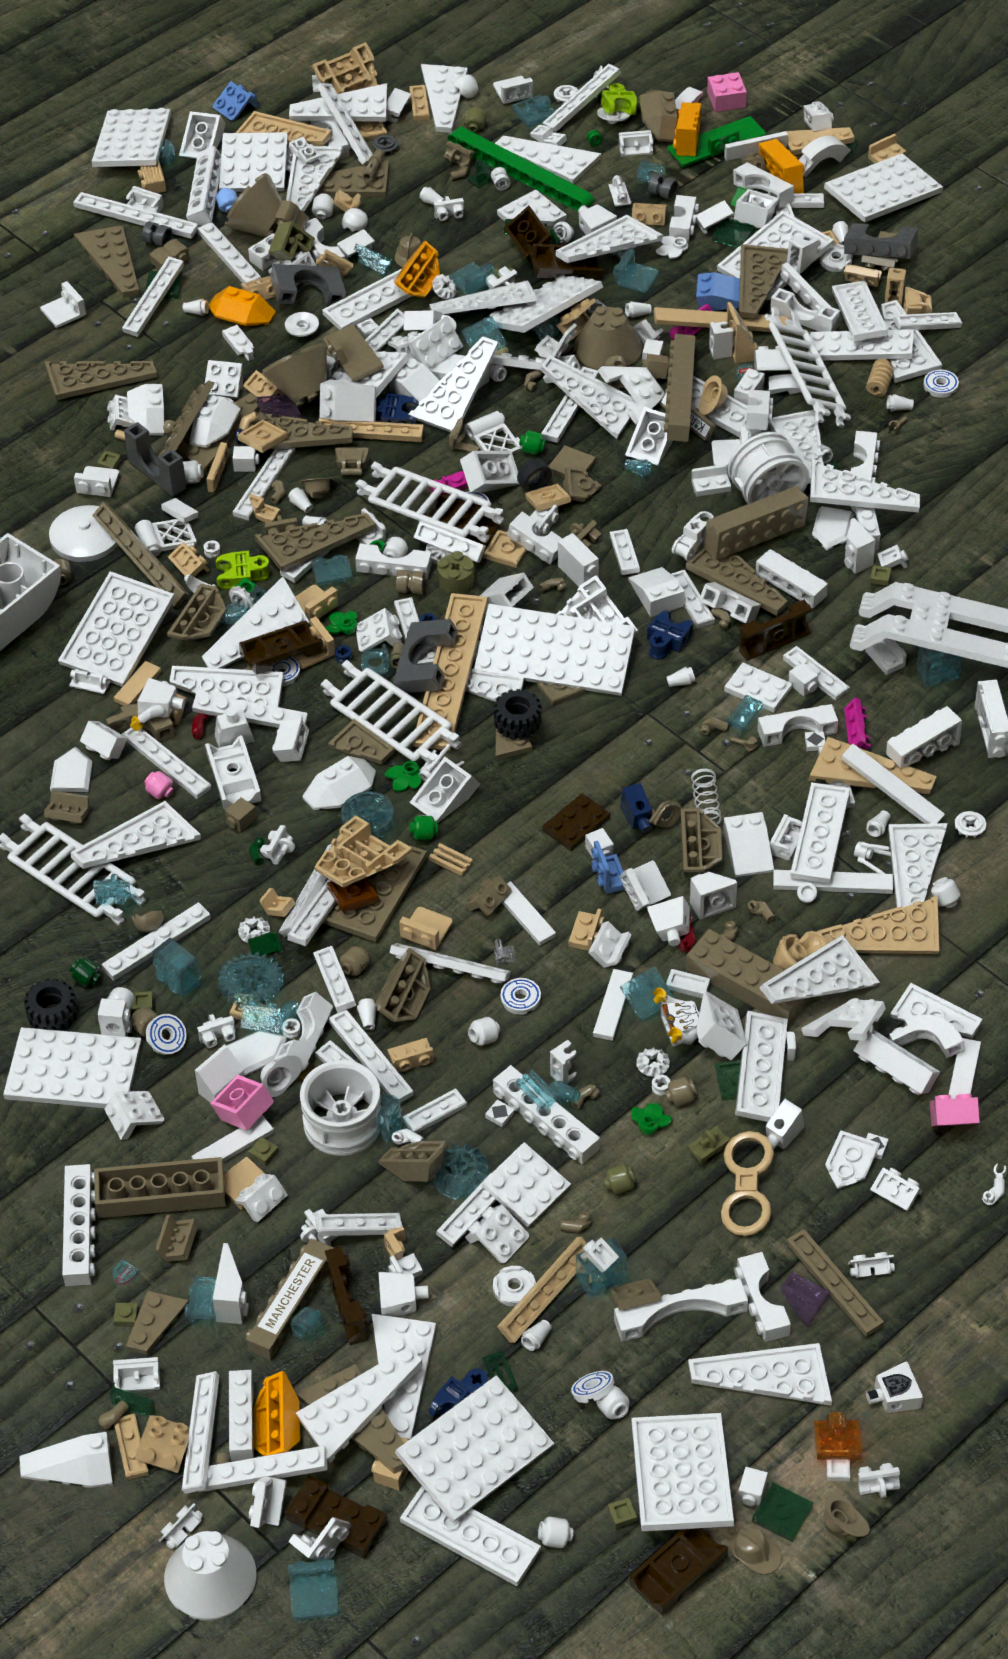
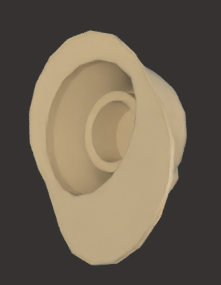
[698,375,728,415]

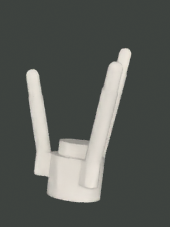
[419,744,464,782]
[854,841,891,874]

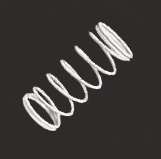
[691,768,722,825]

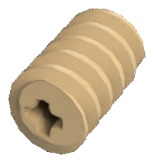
[865,359,894,397]

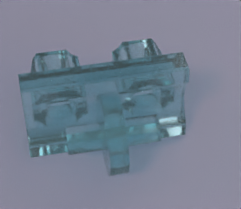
[93,874,131,905]

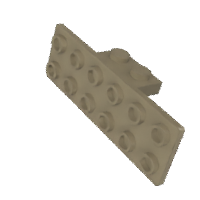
[323,324,384,382]

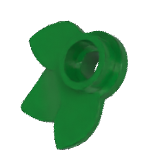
[325,611,358,635]
[384,761,422,792]
[631,1103,672,1135]

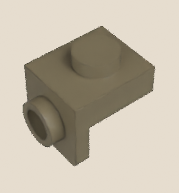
[741,152,766,171]

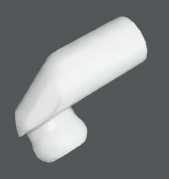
[392,1129,424,1144]

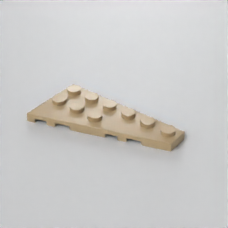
[809,737,937,794]

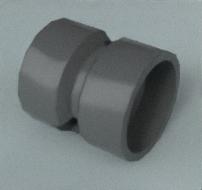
[648,172,678,200]
[142,221,173,247]

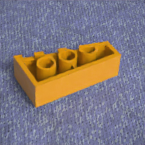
[673,102,701,156]
[758,139,805,194]

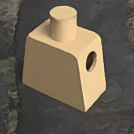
[885,268,906,306]

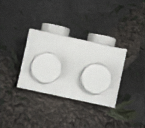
[235,1174,288,1222]
[249,1476,286,1528]

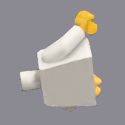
[130,678,185,731]

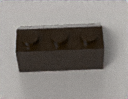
[504,205,552,264]

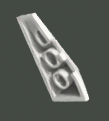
[19,1432,113,1488]

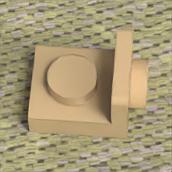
[333,189,361,212]
[384,1226,406,1260]

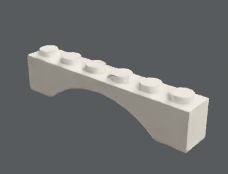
[614,1279,748,1342]

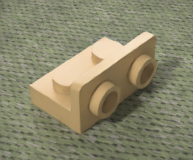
[868,134,906,164]
[632,203,667,226]
[844,265,882,287]
[241,276,276,300]
[243,370,285,406]
[168,542,210,577]
[568,909,605,951]
[387,1038,435,1072]

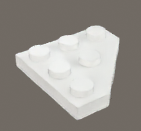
[497,190,567,226]

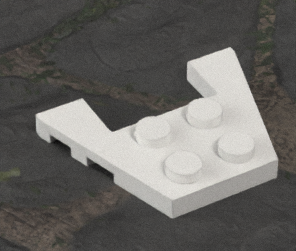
[598,366,664,424]
[801,998,886,1041]

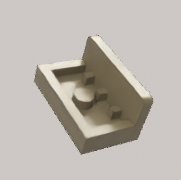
[861,255,899,271]
[44,790,89,824]
[465,875,512,916]
[156,1214,199,1262]

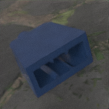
[620,782,652,833]

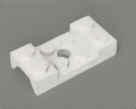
[205,735,262,810]

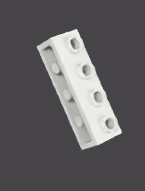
[756,549,828,608]
[854,1029,940,1095]

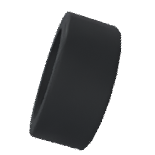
[517,458,552,492]

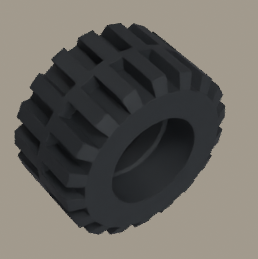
[494,689,542,740]
[24,978,78,1031]

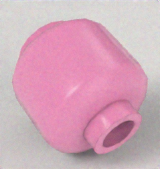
[144,771,174,800]

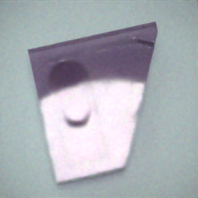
[256,395,301,418]
[780,1271,829,1327]

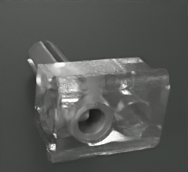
[494,939,516,966]

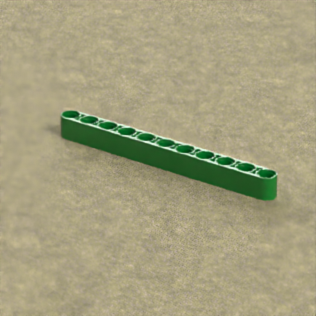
[447,126,595,212]

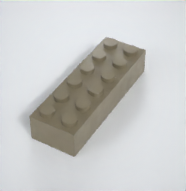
[704,486,809,560]
[686,929,810,1026]
[94,1157,226,1218]

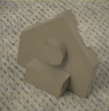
[563,467,601,502]

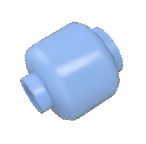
[216,188,238,213]

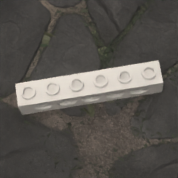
[186,146,221,227]
[493,1065,600,1165]
[63,1164,96,1286]

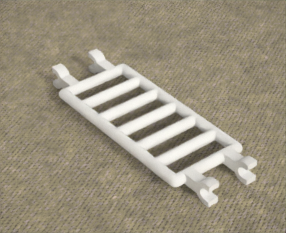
[765,307,851,428]
[356,462,504,543]
[321,660,462,767]
[0,814,146,926]

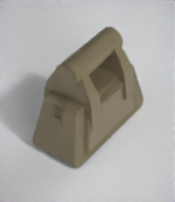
[335,448,370,475]

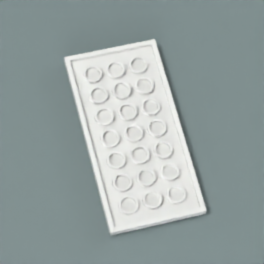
[474,604,635,696]

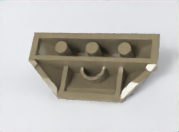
[639,90,677,142]
[167,584,227,640]
[681,808,722,872]
[376,948,431,1022]
[378,1141,448,1182]

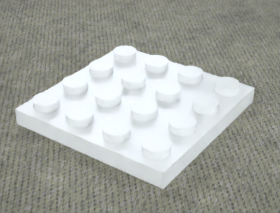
[219,132,288,192]
[329,351,410,397]

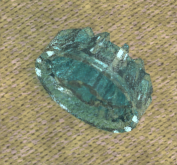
[341,791,394,838]
[432,1143,489,1199]

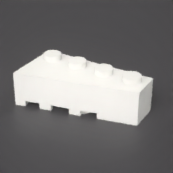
[886,706,962,768]

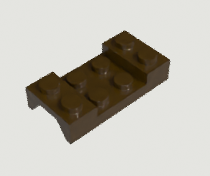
[530,244,604,280]
[424,493,503,546]
[739,599,812,661]
[239,620,323,675]
[325,1246,369,1345]
[285,1475,388,1559]
[629,1528,728,1615]

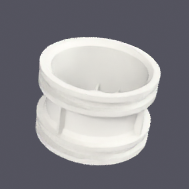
[728,432,809,504]
[300,1060,383,1156]

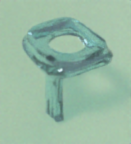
[637,159,665,182]
[361,644,389,675]

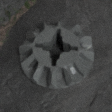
[372,135,398,154]

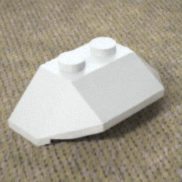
[127,384,164,436]
[190,394,241,448]
[302,756,376,810]

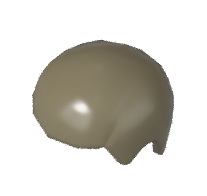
[132,910,164,933]

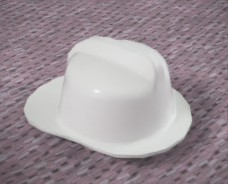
[260,1055,303,1097]

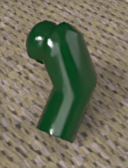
[249,837,266,865]

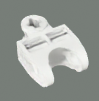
[672,511,713,561]

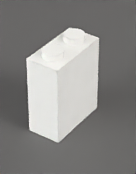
[558,533,599,587]
[480,572,534,614]

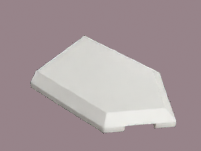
[812,506,854,551]
[50,746,93,792]
[226,1030,288,1076]
[825,1130,880,1189]

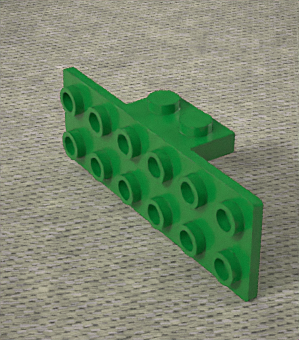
[667,116,766,167]

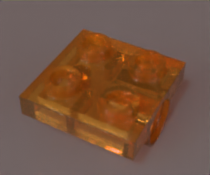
[813,1412,863,1460]

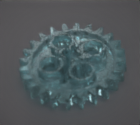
[218,952,284,1007]

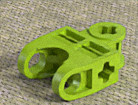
[601,83,637,115]
[216,551,271,590]

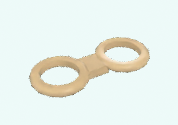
[721,1131,774,1236]

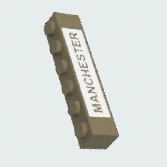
[246,1238,333,1361]

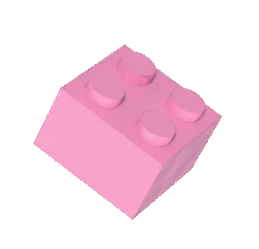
[707,72,747,112]
[210,1075,274,1131]
[930,1094,980,1126]

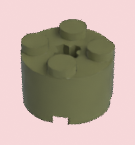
[437,551,474,594]

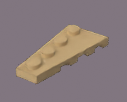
[783,127,855,155]

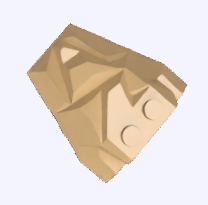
[312,42,378,94]
[314,815,412,887]

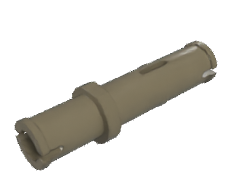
[362,149,384,182]

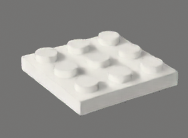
[481,1142,571,1228]

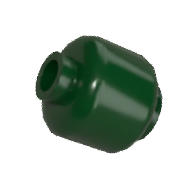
[70,957,101,987]

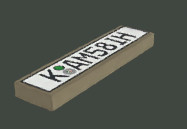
[659,389,716,441]

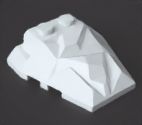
[557,575,638,635]

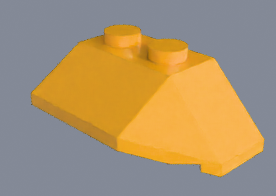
[394,241,440,298]
[209,286,276,326]
[253,1371,300,1456]

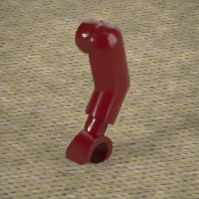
[191,713,210,739]
[679,915,696,953]

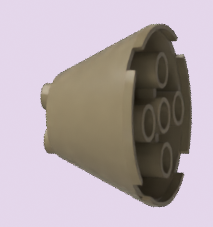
[225,173,282,238]
[574,306,642,371]
[262,343,327,406]

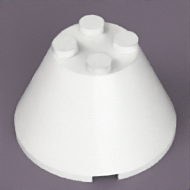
[164,1531,257,1621]

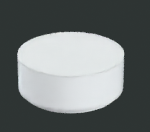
[797,882,817,903]

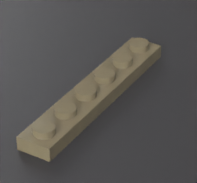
[786,1229,884,1337]

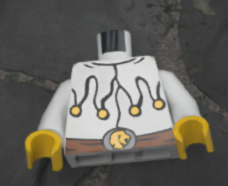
[653,987,700,1047]

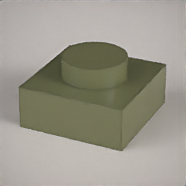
[97,451,121,469]
[870,565,891,586]
[132,991,153,1013]
[248,1137,278,1166]
[113,1303,138,1326]
[608,1498,637,1528]

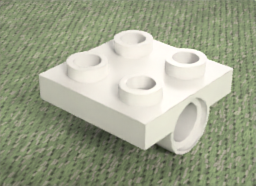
[205,360,243,399]

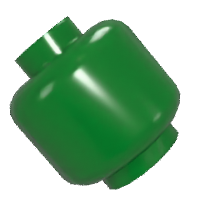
[519,430,546,455]
[409,815,438,841]

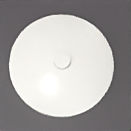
[49,505,118,562]

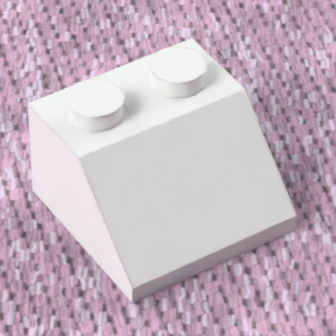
[734,189,779,228]
[754,346,790,371]
[844,518,875,574]
[690,872,737,920]
[195,1044,245,1103]

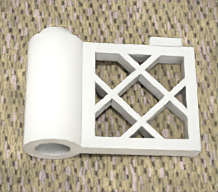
[465,411,522,455]
[135,519,197,557]

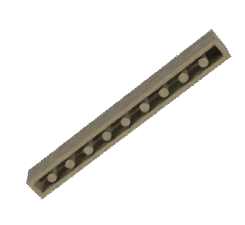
[664,334,695,442]

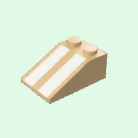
[726,302,758,364]

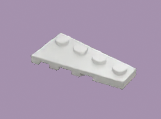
[466,669,524,702]

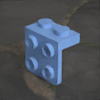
[213,81,260,121]
[591,841,625,894]

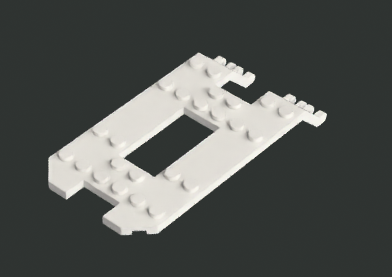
[850,582,1008,668]

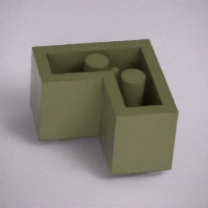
[268,221,315,261]

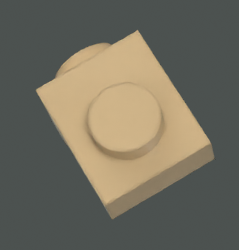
[260,888,296,917]

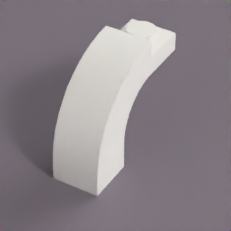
[799,136,851,177]
[889,1014,965,1058]

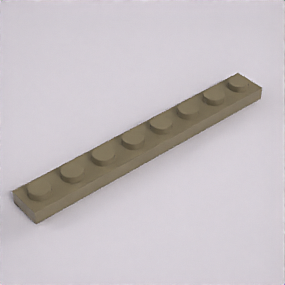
[92,502,189,608]

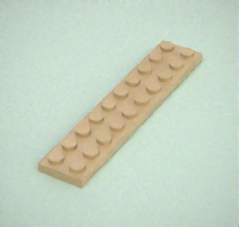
[412,593,488,751]

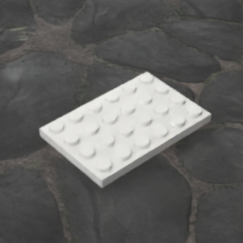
[92,108,171,167]
[824,153,943,222]
[717,210,834,300]
[485,274,603,333]
[58,571,175,687]
[3,1027,142,1108]
[395,1375,554,1522]
[632,1413,734,1531]

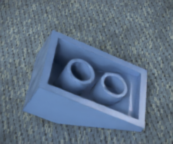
[696,272,740,311]

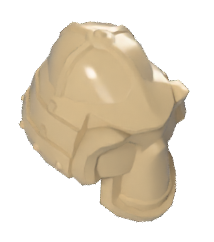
[773,931,826,970]

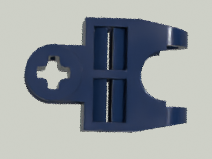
[374,393,419,424]
[647,610,694,660]
[429,1369,488,1418]

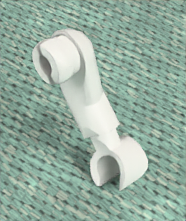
[982,1164,1007,1205]

